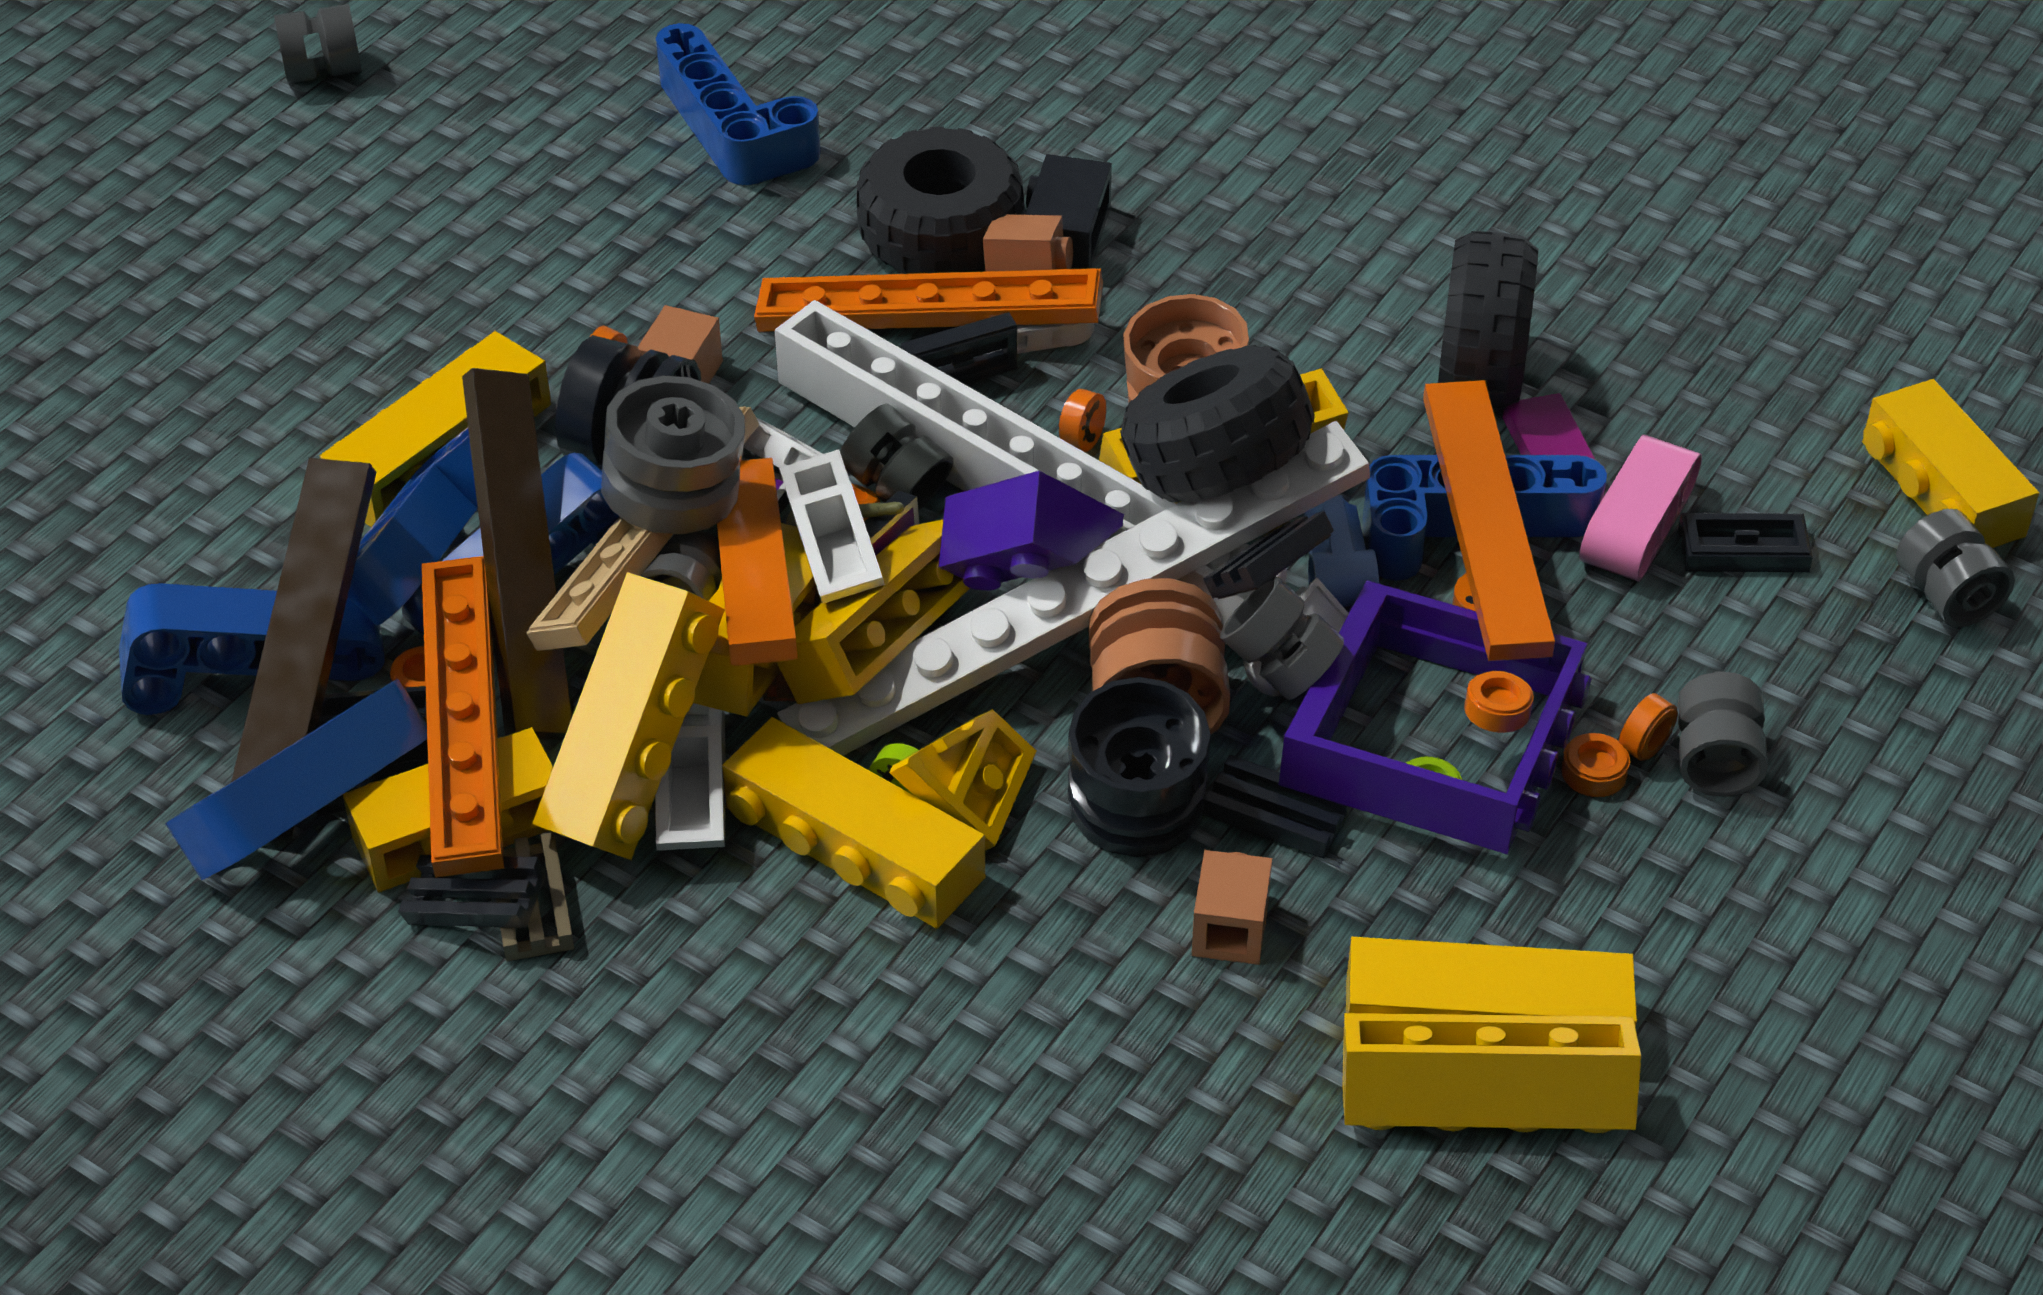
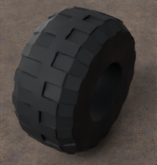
[856,126,1024,274]
[1438,231,1539,411]
[1120,345,1315,503]

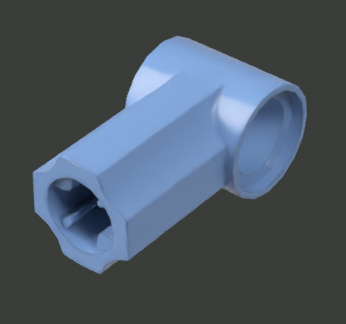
[1304,495,1379,607]

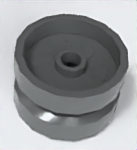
[601,376,745,534]

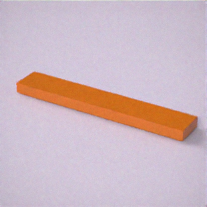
[754,268,1103,332]
[1423,380,1555,661]
[717,458,798,666]
[422,556,504,877]

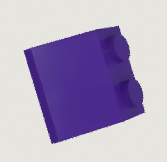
[939,470,1124,591]

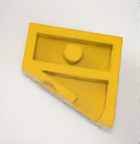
[889,709,1037,850]

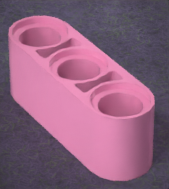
[1579,434,1702,582]

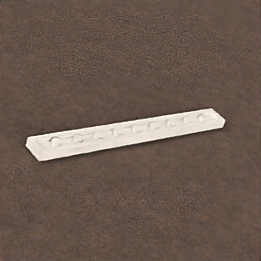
[777,421,1370,756]

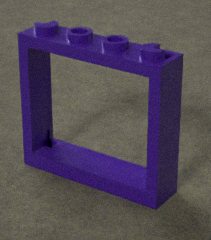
[1278,580,1592,855]

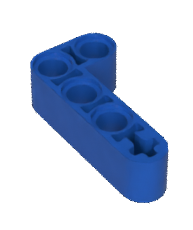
[656,23,821,185]
[348,427,478,626]
[402,453,619,637]
[1363,455,1607,581]
[119,583,385,715]
[165,679,427,880]

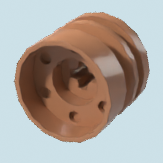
[1123,294,1249,402]
[1089,578,1230,734]

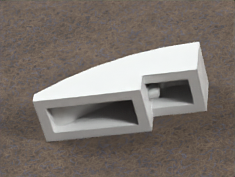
[779,450,885,604]
[655,703,726,850]

